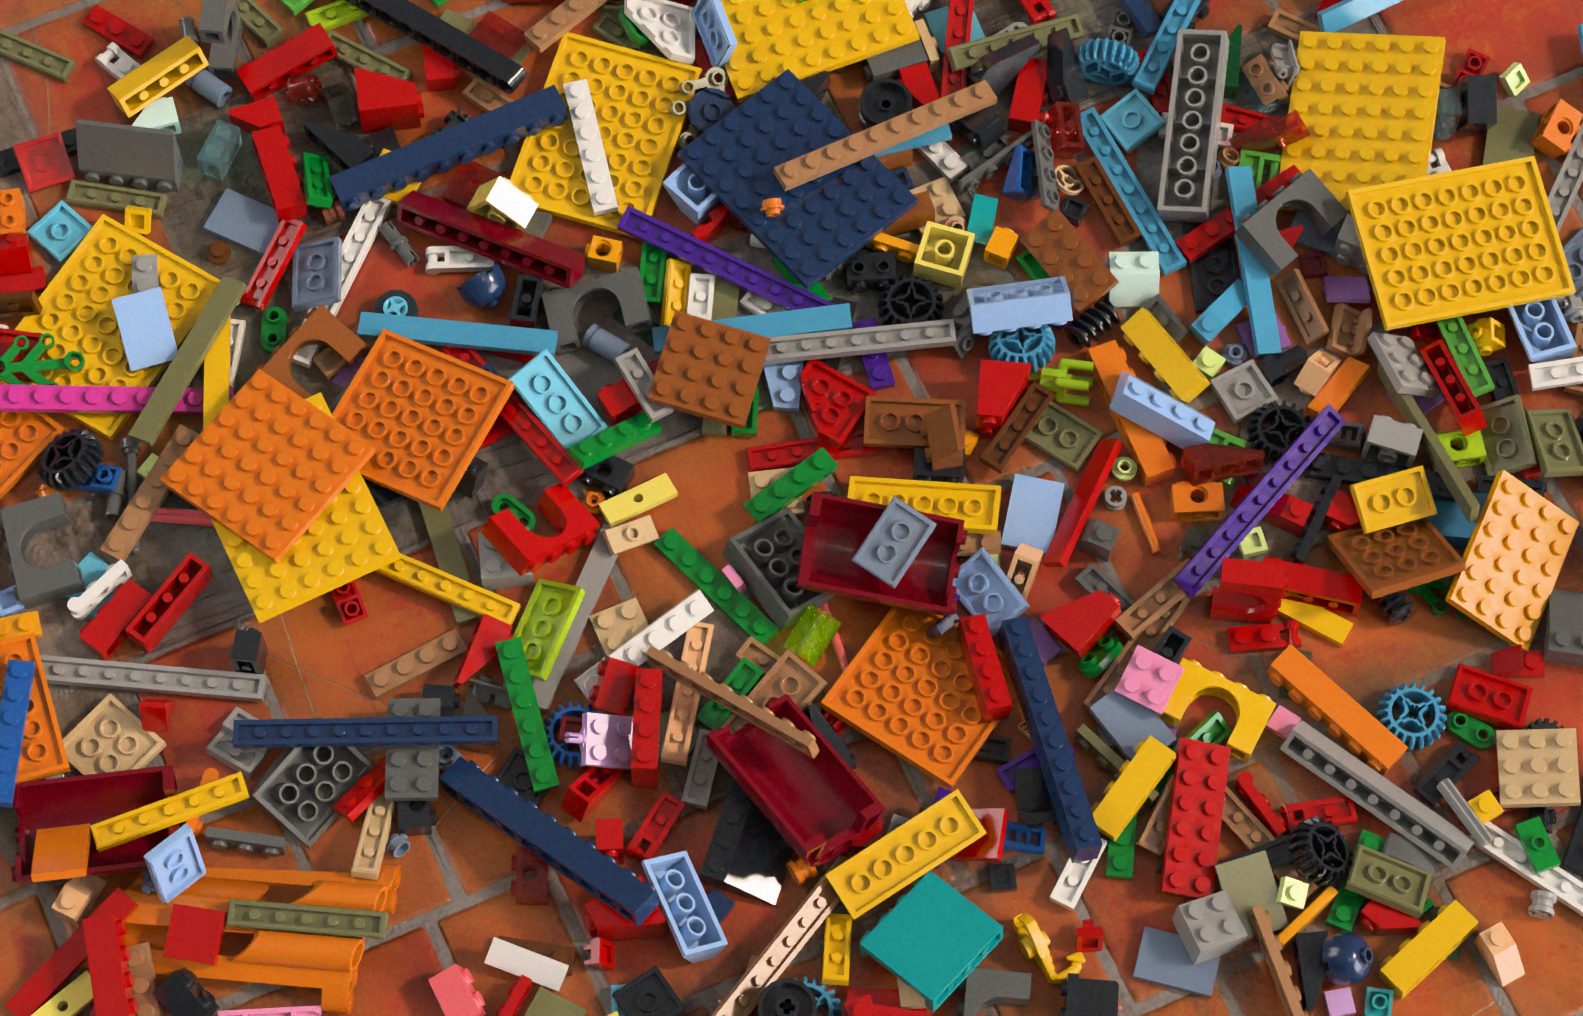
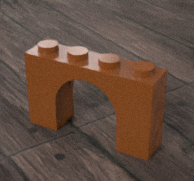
[877,149,935,236]
[254,305,368,399]

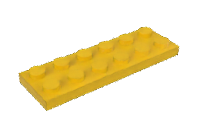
[847,476,1001,535]
[825,789,987,920]

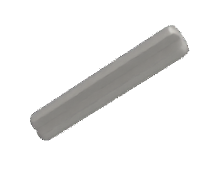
[1437,778,1493,847]

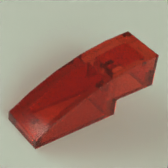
[1228,110,1310,154]

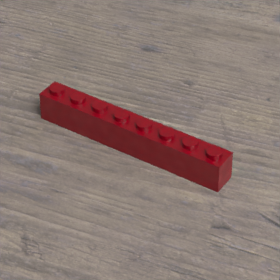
[396,190,586,289]

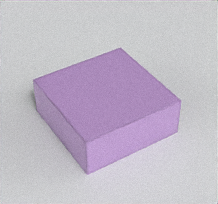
[1322,987,1356,1016]

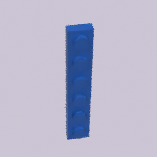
[0,660,36,808]

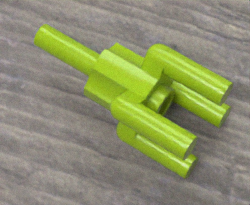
[1029,358,1094,407]

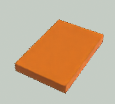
[31,824,91,882]

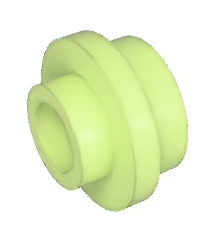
[1112,457,1137,481]

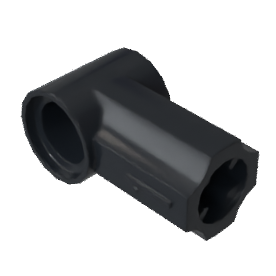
[1257,345,1308,387]

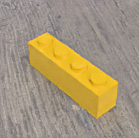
[107,35,209,118]
[1120,308,1211,403]
[1091,735,1176,842]
[1379,900,1479,1000]

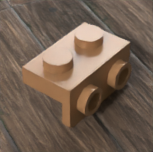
[1242,54,1291,106]
[1326,302,1373,358]

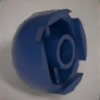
[456,264,507,310]
[1322,931,1373,986]

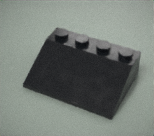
[700,779,794,906]

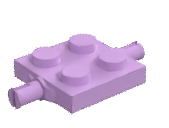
[565,712,633,770]

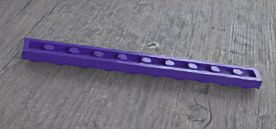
[617,206,836,311]
[1172,404,1347,598]

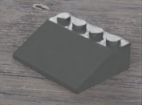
[75,119,184,192]
[722,507,835,631]
[1543,589,1583,667]
[248,717,374,848]

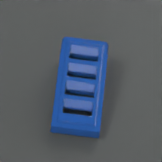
[1003,145,1035,201]
[1003,821,1046,855]

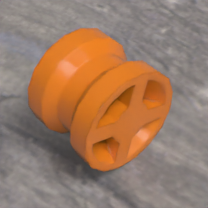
[787,858,818,886]

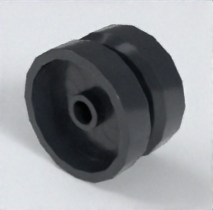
[859,78,912,130]
[758,979,817,1016]

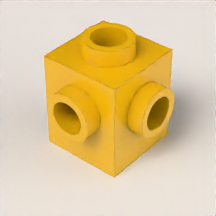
[1466,317,1506,356]

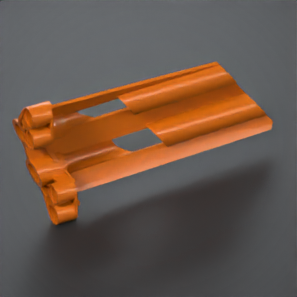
[81,863,401,1014]

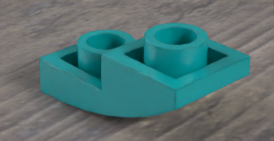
[967,193,998,246]
[1363,987,1394,1016]

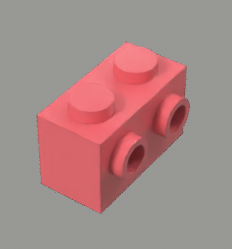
[428,964,486,1016]

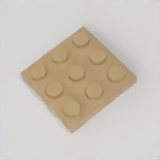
[63,693,167,775]
[1496,728,1581,808]

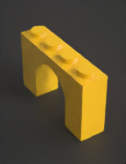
[1157,658,1277,764]

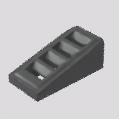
[1327,422,1367,453]

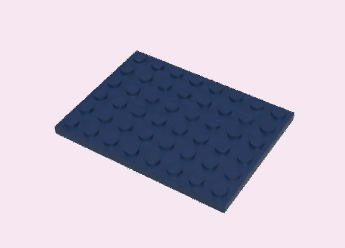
[678,69,918,290]

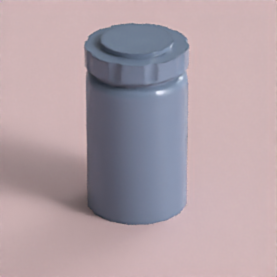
[186,69,233,108]
[582,324,631,365]

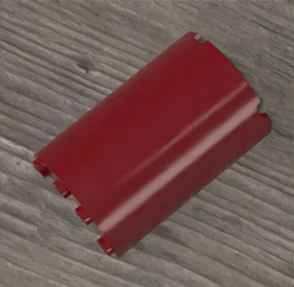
[796,492,968,617]
[706,694,885,867]
[11,765,182,885]

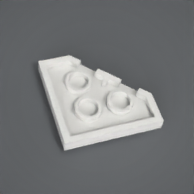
[624,0,695,65]

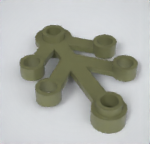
[669,67,736,150]

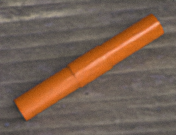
[1129,492,1162,555]

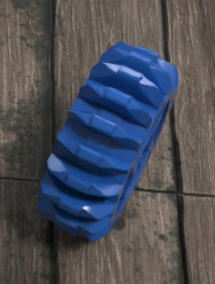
[544,700,602,770]

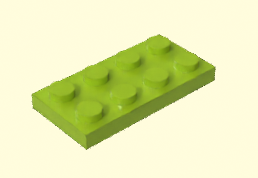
[499,578,586,682]

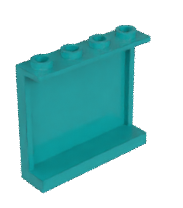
[860,871,1003,1013]

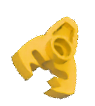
[1012,913,1086,984]

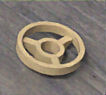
[1054,165,1084,195]

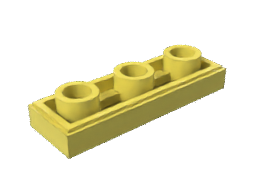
[599,473,678,528]
[31,970,94,1016]

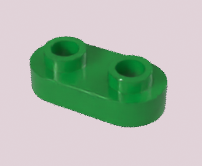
[618,5,651,46]
[261,306,288,355]
[491,493,536,532]
[1079,635,1123,678]
[1445,711,1495,751]

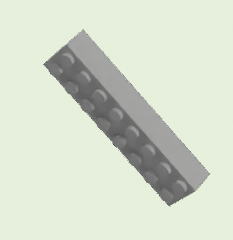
[1157,29,1230,223]

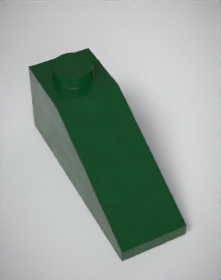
[1223,24,1242,99]

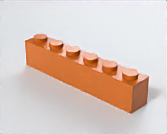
[1086,340,1177,487]
[1267,644,1408,776]

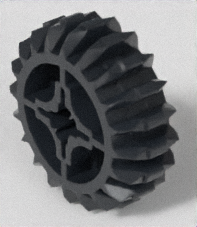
[877,273,944,326]
[1247,400,1311,464]
[37,427,104,492]
[1288,816,1353,887]

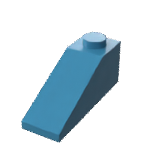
[1189,278,1247,347]

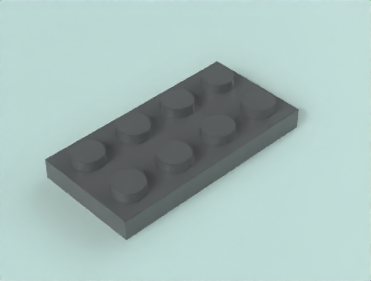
[385,698,441,801]

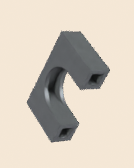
[198,0,243,80]
[862,40,928,82]
[1234,169,1349,277]
[541,266,654,355]
[0,492,85,609]
[957,968,1032,1016]

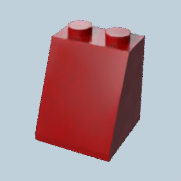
[354,68,425,134]
[974,359,1031,438]
[1040,589,1122,660]
[583,875,667,941]

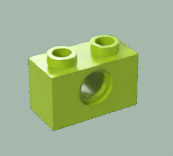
[1430,429,1487,471]

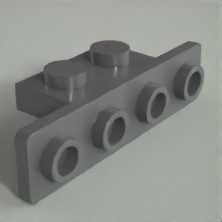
[1023,119,1060,212]
[958,130,1034,195]
[946,272,1015,359]

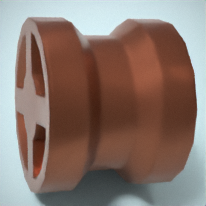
[318,197,345,227]

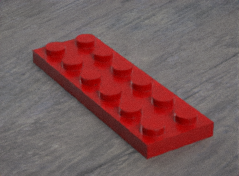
[1159,737,1231,900]

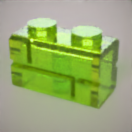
[783,603,842,666]

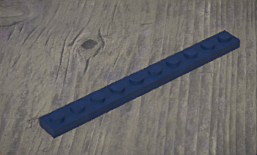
[233,716,498,748]

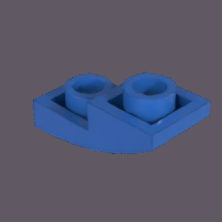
[72,463,122,493]

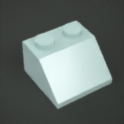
[1106,251,1160,309]

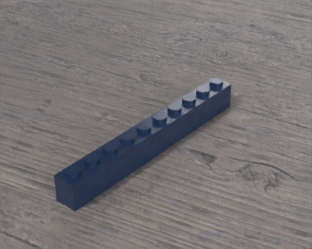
[329,85,567,212]
[997,616,1103,863]
[439,756,659,927]

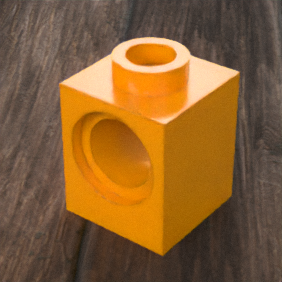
[983,226,1019,270]
[584,235,623,273]

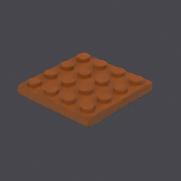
[647,310,771,430]
[1326,517,1466,599]

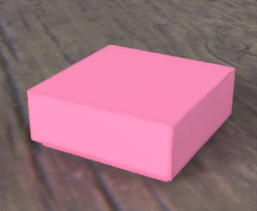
[722,564,748,594]
[1265,705,1302,740]

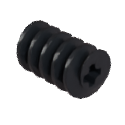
[1065,297,1120,348]
[1373,591,1417,626]

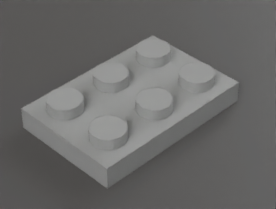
[1367,332,1440,398]

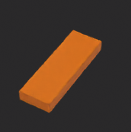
[1307,356,1370,416]

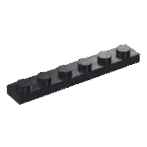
[1304,453,1455,502]

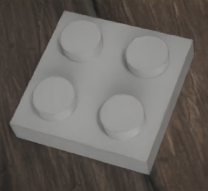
[1210,359,1279,424]

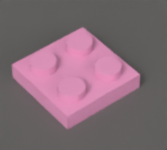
[1115,645,1185,715]

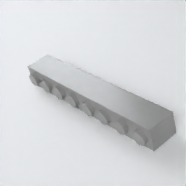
[1280,720,1475,871]

